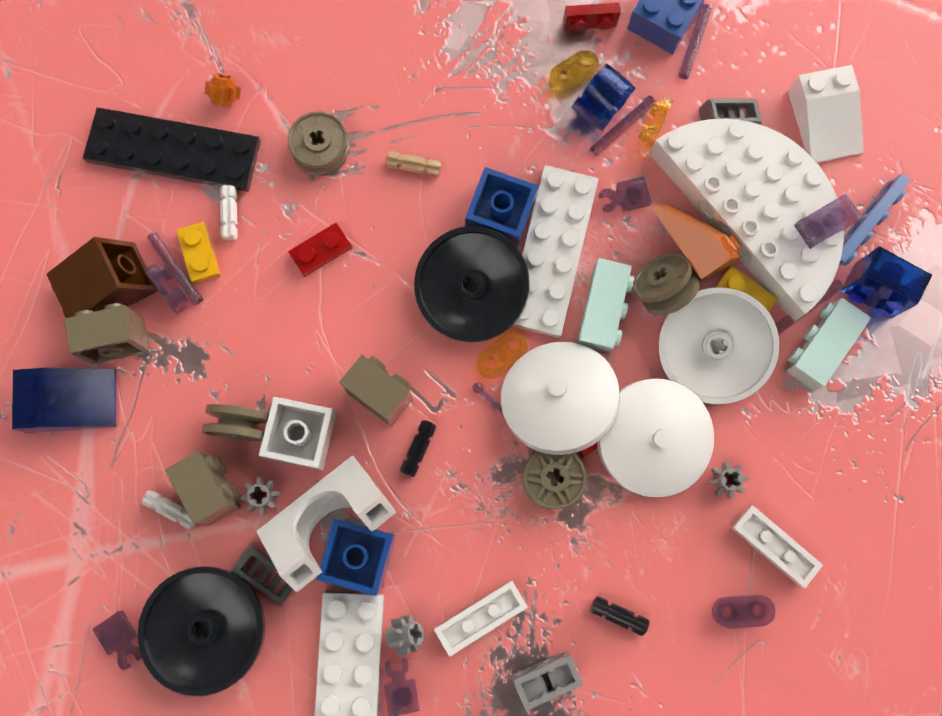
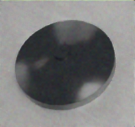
[414,226,530,342]
[138,566,266,696]

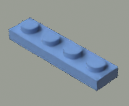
[839,173,911,266]

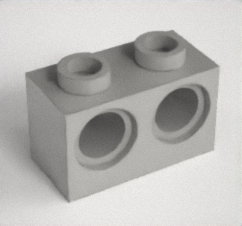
[511,651,583,711]

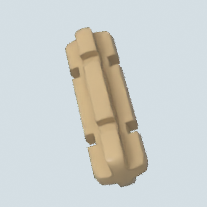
[386,151,441,176]

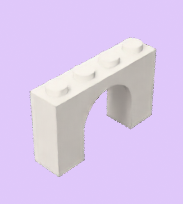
[256,455,396,592]

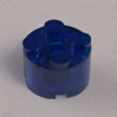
[571,63,636,131]

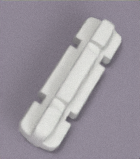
[220,185,237,240]
[141,490,196,529]

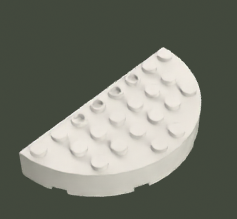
[649,119,844,322]

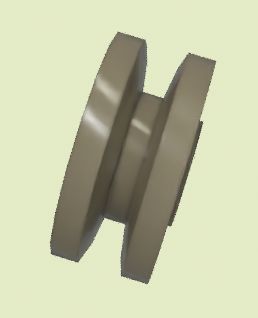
[288,111,349,176]
[633,253,700,315]
[202,404,269,442]
[521,451,586,510]

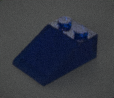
[12,368,116,433]

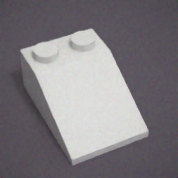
[788,65,864,163]

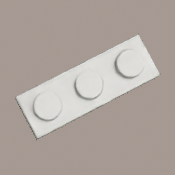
[731,505,823,588]
[434,580,528,657]

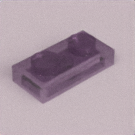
[794,194,863,249]

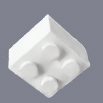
[259,397,337,471]

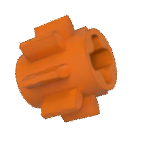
[204,73,241,107]

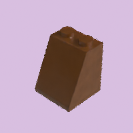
[47,237,158,318]

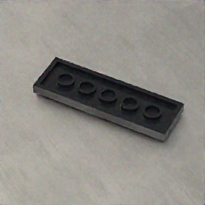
[83,107,261,192]

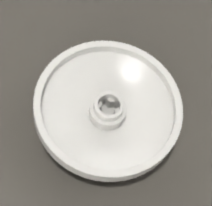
[659,287,779,404]
[501,342,620,455]
[597,379,714,497]

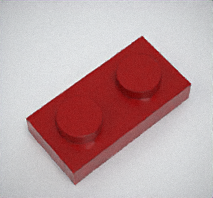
[563,2,621,31]
[288,222,352,277]

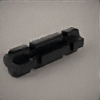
[400,420,436,477]
[590,596,650,636]

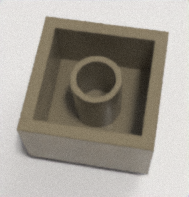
[64,303,150,365]
[339,354,413,427]
[165,451,241,526]

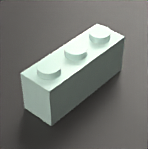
[577,258,634,354]
[785,298,871,391]

